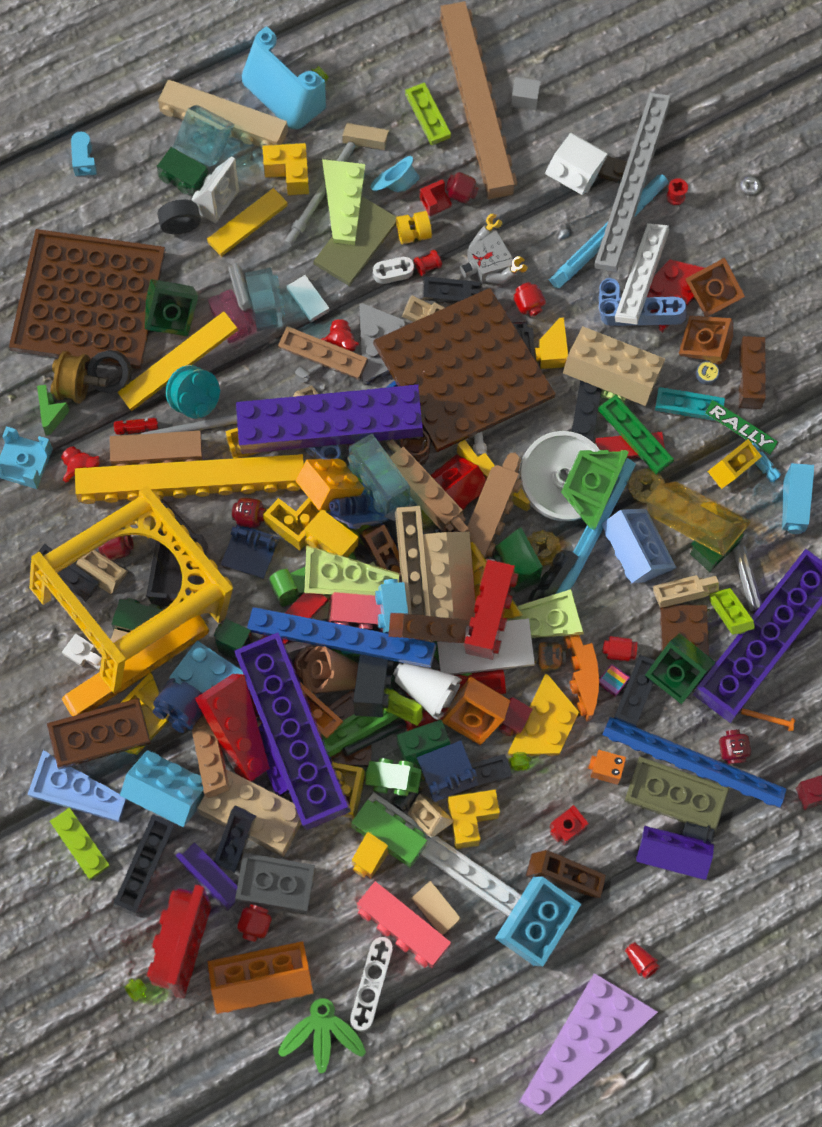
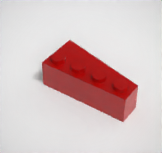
[464,559,518,660]
[195,674,270,781]

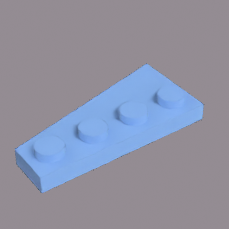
[28,750,127,823]

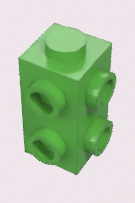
[365,758,422,796]

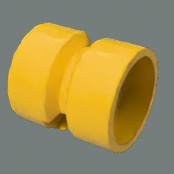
[396,211,432,245]

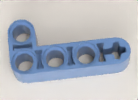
[599,278,687,326]

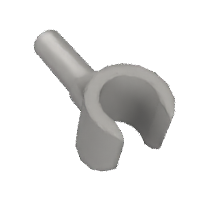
[295,364,325,383]

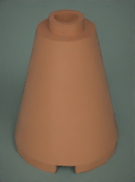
[302,646,359,693]

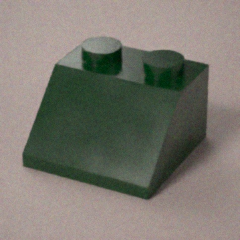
[145,279,198,337]
[493,528,543,593]
[645,633,716,705]
[397,719,451,783]

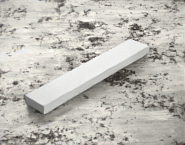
[615,223,669,324]

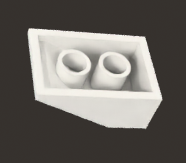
[192,156,239,223]

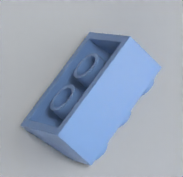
[602,509,677,583]

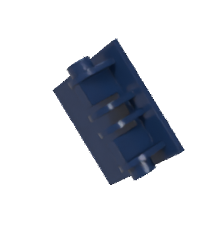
[327,495,389,529]
[221,524,280,579]
[417,741,479,802]

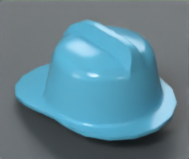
[371,156,420,192]

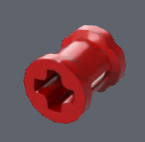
[666,178,688,206]
[414,250,442,276]

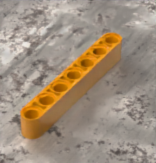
[62,615,210,716]

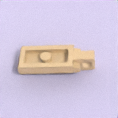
[653,575,719,608]

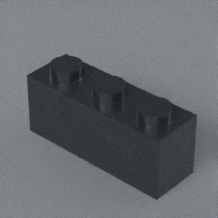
[353,654,394,718]

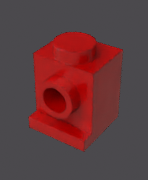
[550,805,589,845]

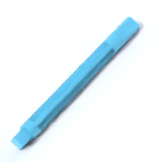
[549,175,669,288]
[555,458,636,594]

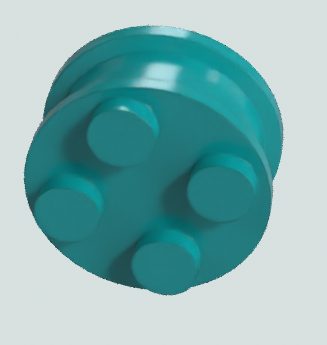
[166,365,221,419]

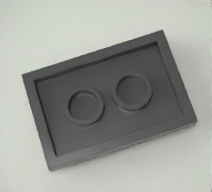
[235,853,315,914]

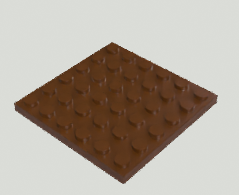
[9,229,166,369]
[373,288,556,452]

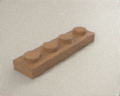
[278,326,369,380]
[192,715,230,798]

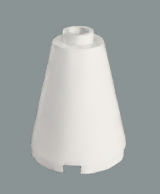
[393,663,462,720]

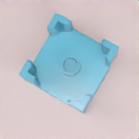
[0,426,53,489]

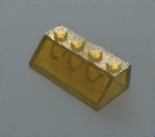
[646,482,750,556]

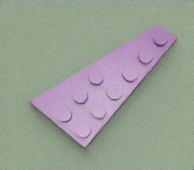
[519,973,658,1115]

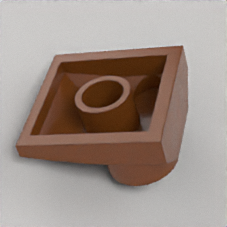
[685,258,745,317]
[679,315,734,365]

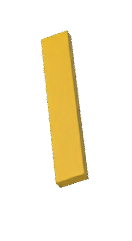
[117,312,238,411]

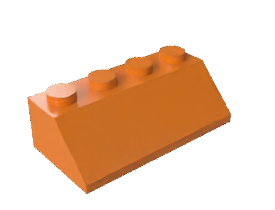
[208,941,313,1014]

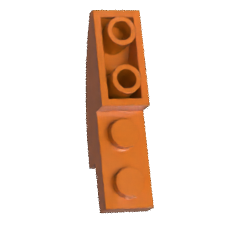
[563,635,599,722]

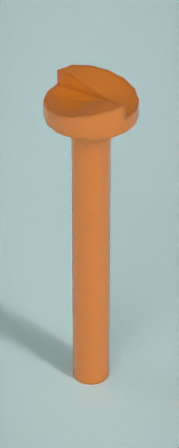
[741,708,796,731]

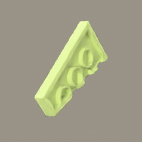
[322,159,365,245]
[304,545,399,596]
[507,589,584,638]

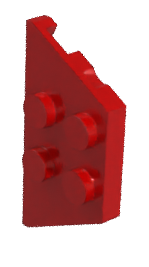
[647,259,704,333]

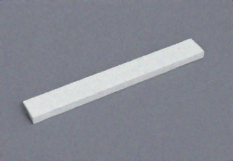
[368,792,522,917]

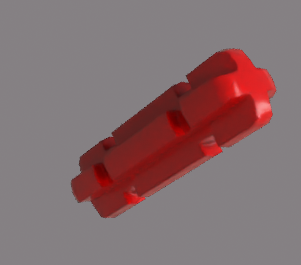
[114,418,158,435]

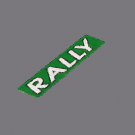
[705,400,777,455]

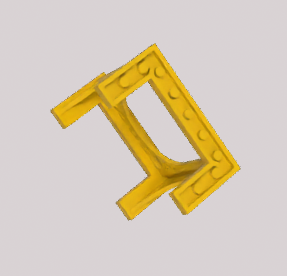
[29,485,233,693]

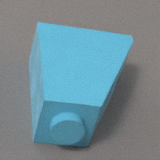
[782,463,814,534]

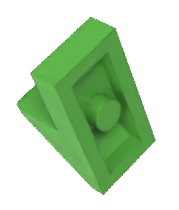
[37,385,69,436]

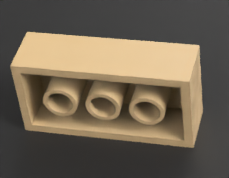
[563,326,665,406]
[198,769,302,857]

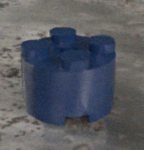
[152,678,203,733]

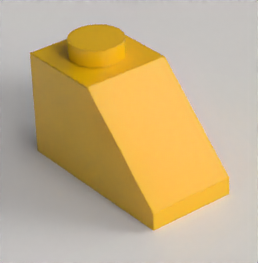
[535,318,568,369]
[707,439,762,489]
[351,832,388,878]

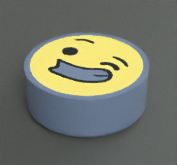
[696,361,719,385]

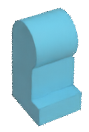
[71,132,97,176]

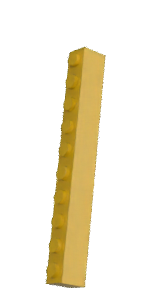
[75,454,304,504]

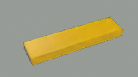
[207,188,288,257]

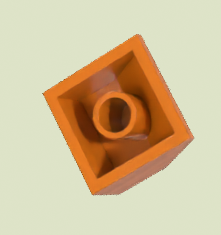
[442,677,510,745]

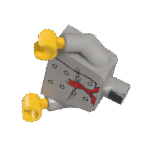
[460,214,527,284]

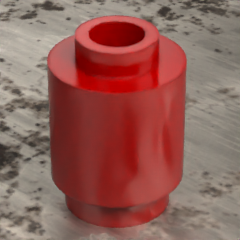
[603,636,637,662]

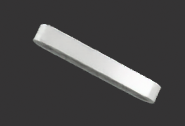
[350,937,392,1032]

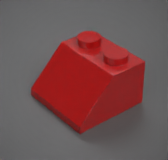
[430,455,486,510]

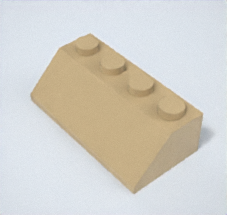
[423,532,475,626]

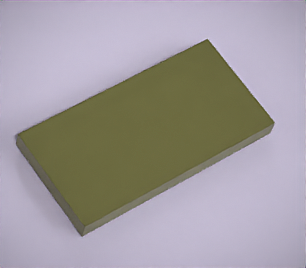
[313,197,396,286]
[624,756,729,832]

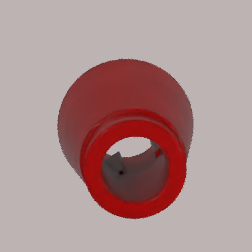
[625,942,660,979]

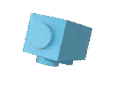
[375,579,408,633]

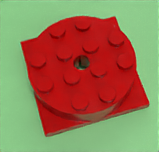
[147,885,212,999]

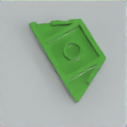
[561,450,629,530]

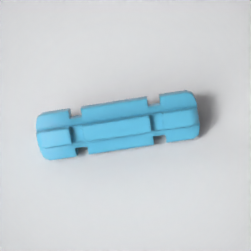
[752,443,781,482]

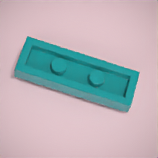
[655,387,725,421]

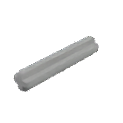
[229,263,252,311]
[733,545,762,611]

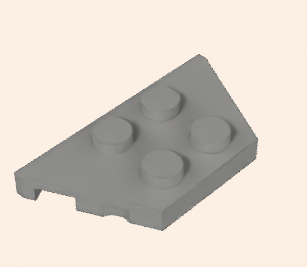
[360,303,405,385]

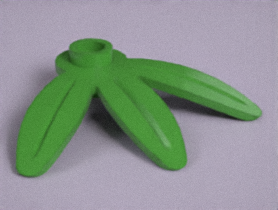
[279,998,366,1073]

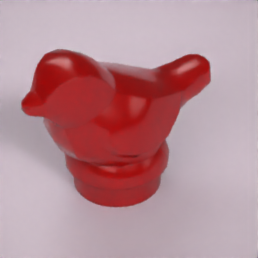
[321,319,359,352]
[61,446,100,483]

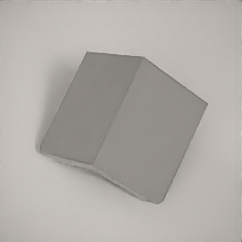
[511,77,540,110]

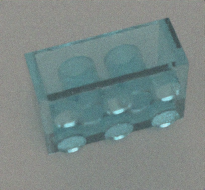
[348,434,410,516]

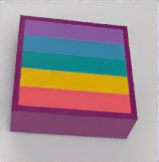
[599,664,630,697]

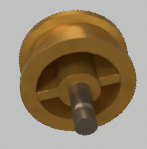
[50,351,108,403]

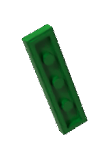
[598,395,674,475]

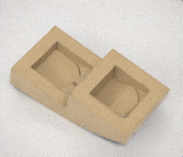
[402,295,445,322]

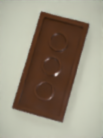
[47,698,151,770]

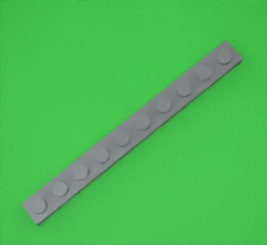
[595,93,671,272]

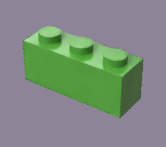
[351,800,427,868]

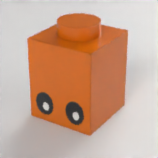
[588,750,626,785]

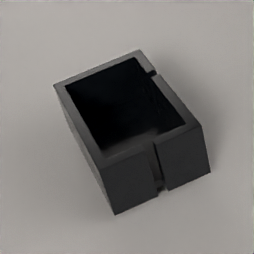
[146,531,208,607]

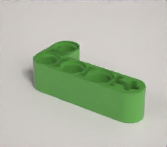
[269,552,358,607]

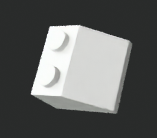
[545,133,608,195]

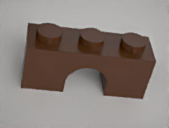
[739,336,766,409]
[388,613,467,644]

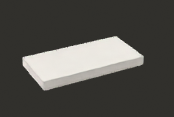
[437,618,535,675]

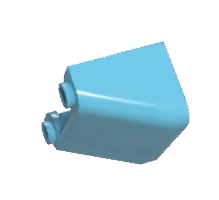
[242,26,326,130]

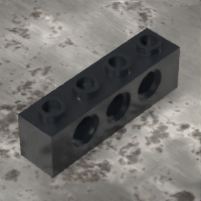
[113,814,175,916]

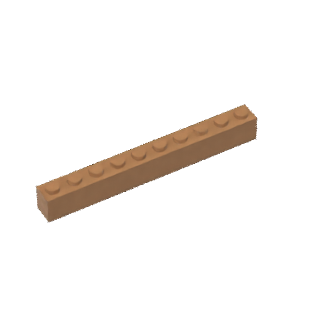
[440,1,517,199]

